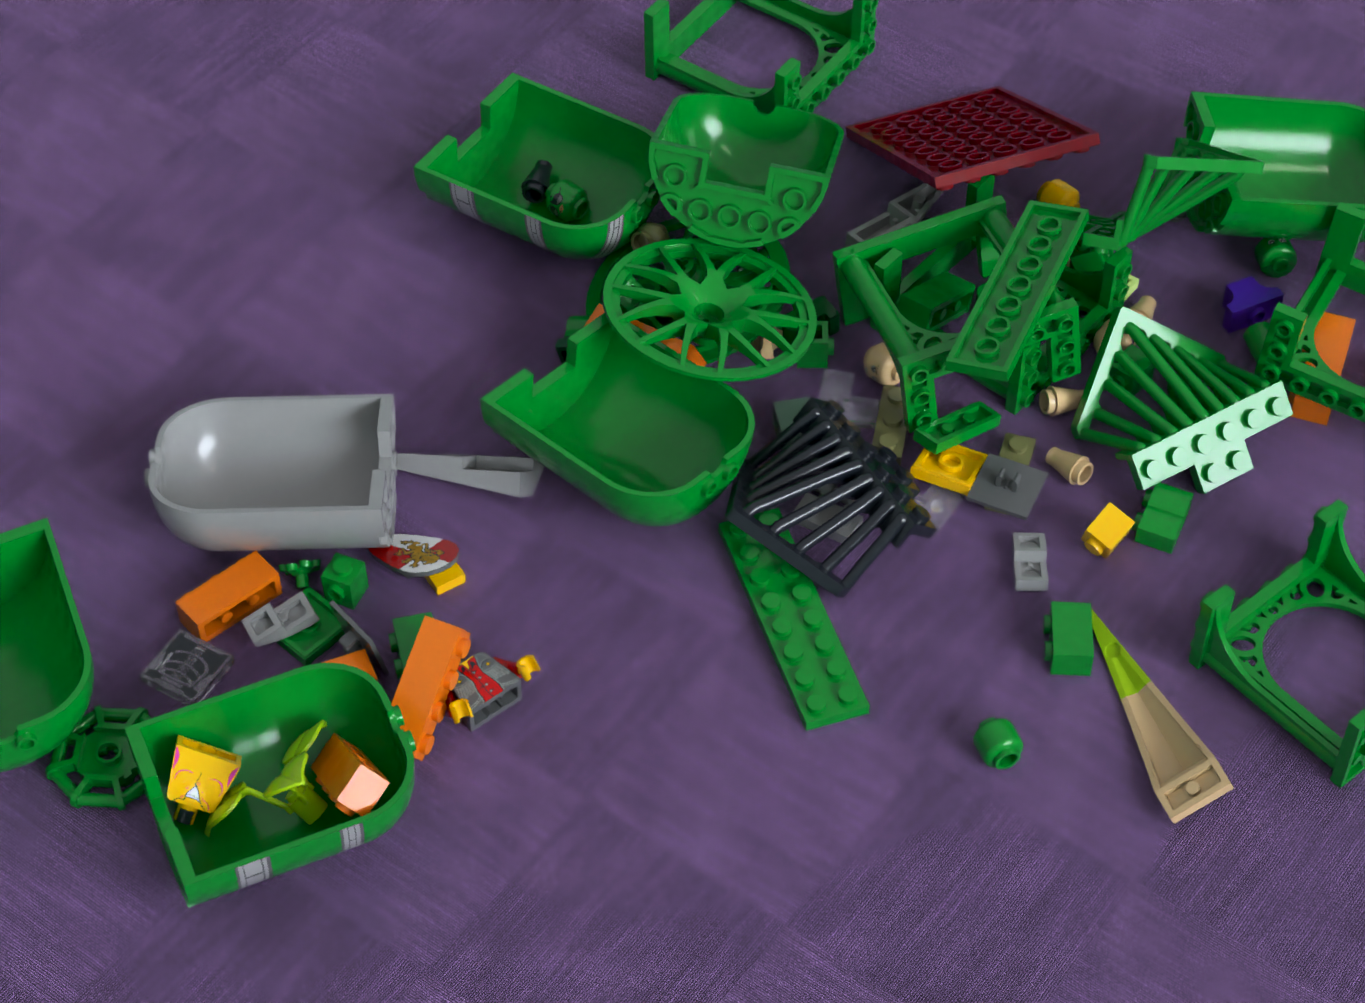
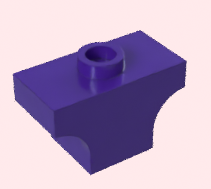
[1222,276,1284,334]

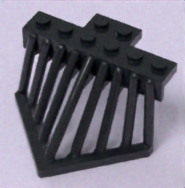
[725,397,938,598]

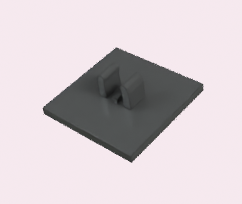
[966,453,1049,520]
[329,600,389,676]

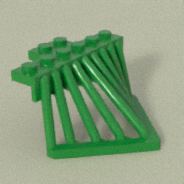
[1079,137,1264,254]
[1070,307,1293,494]

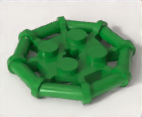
[45,704,151,811]

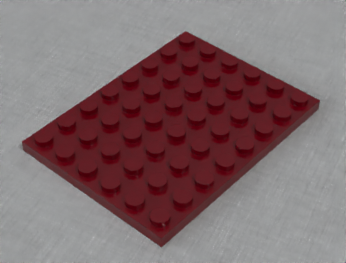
[845,86,1100,191]

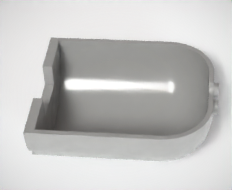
[144,394,397,551]

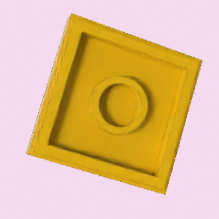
[910,445,988,496]

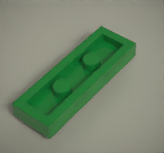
[913,400,1002,455]

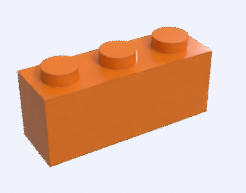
[175,551,283,645]

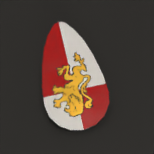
[368,534,460,579]

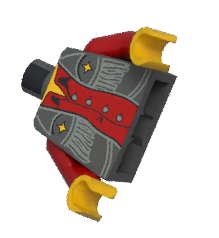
[445,652,541,732]

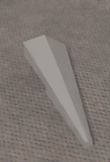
[844,183,944,248]
[397,453,544,498]

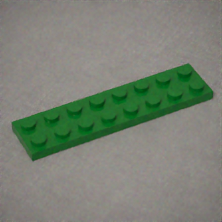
[945,200,1089,382]
[718,508,870,731]

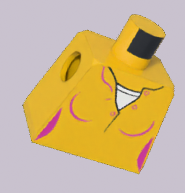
[166,735,242,825]

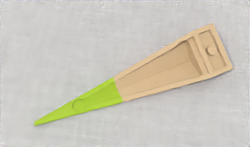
[1091,608,1234,824]

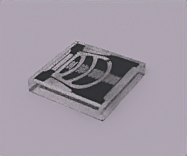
[140,629,235,706]

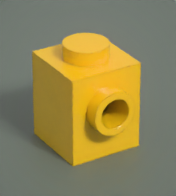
[1081,502,1135,559]

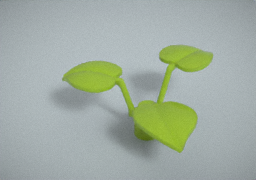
[205,719,328,837]

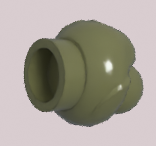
[631,222,670,250]

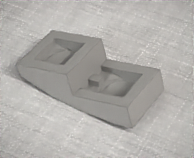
[1012,532,1049,591]
[241,591,320,647]

